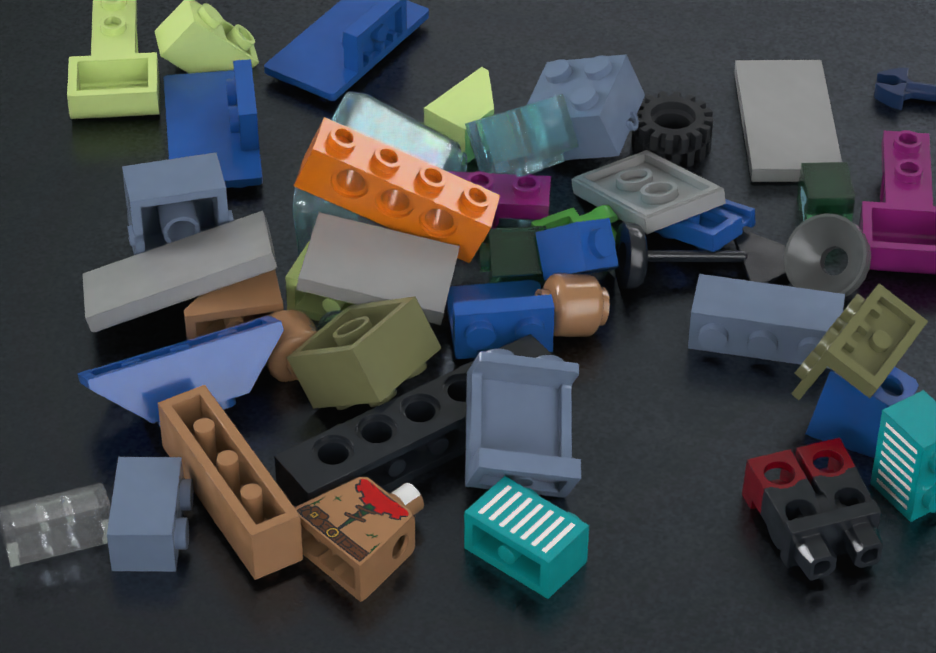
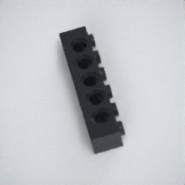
[274,334,552,508]

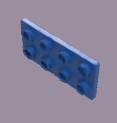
[264,0,429,101]
[163,59,263,188]

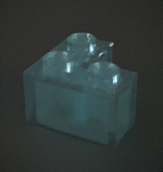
[465,94,579,177]

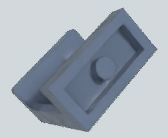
[465,349,581,498]

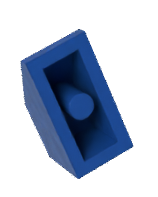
[535,218,619,280]

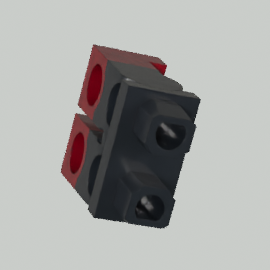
[742,437,883,580]

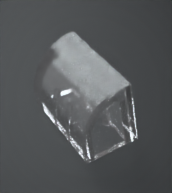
[0,483,111,567]

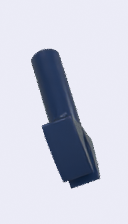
[874,68,936,110]

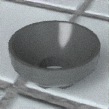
[784,213,871,297]

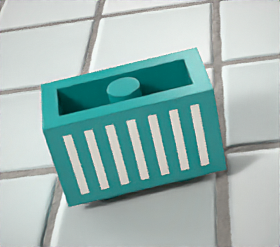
[870,390,936,522]
[464,476,589,599]

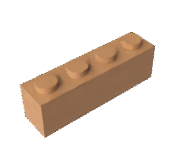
[158,385,303,580]

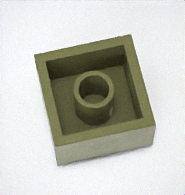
[286,296,441,410]

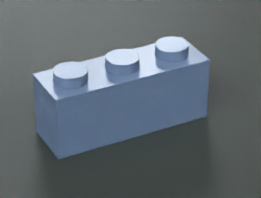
[688,274,845,369]

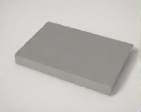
[571,150,726,234]
[296,212,460,325]

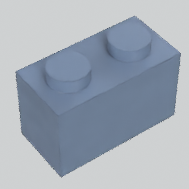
[107,457,194,572]

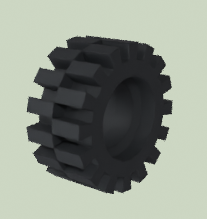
[631,91,714,167]

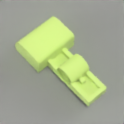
[67,0,160,119]

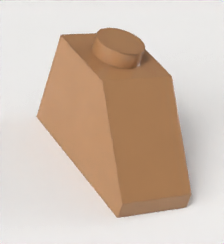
[184,270,284,340]

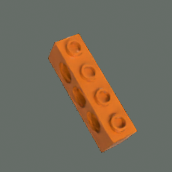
[294,117,500,263]

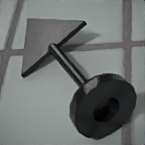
[615,222,787,289]

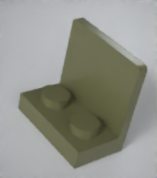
[791,284,928,400]

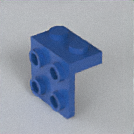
[446,280,555,359]

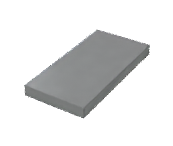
[734,60,843,182]
[82,211,277,332]

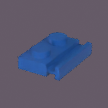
[654,199,756,252]

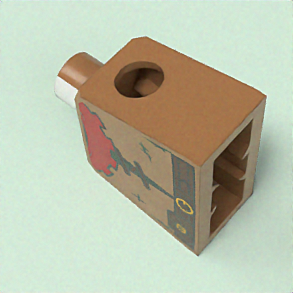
[295,477,424,602]

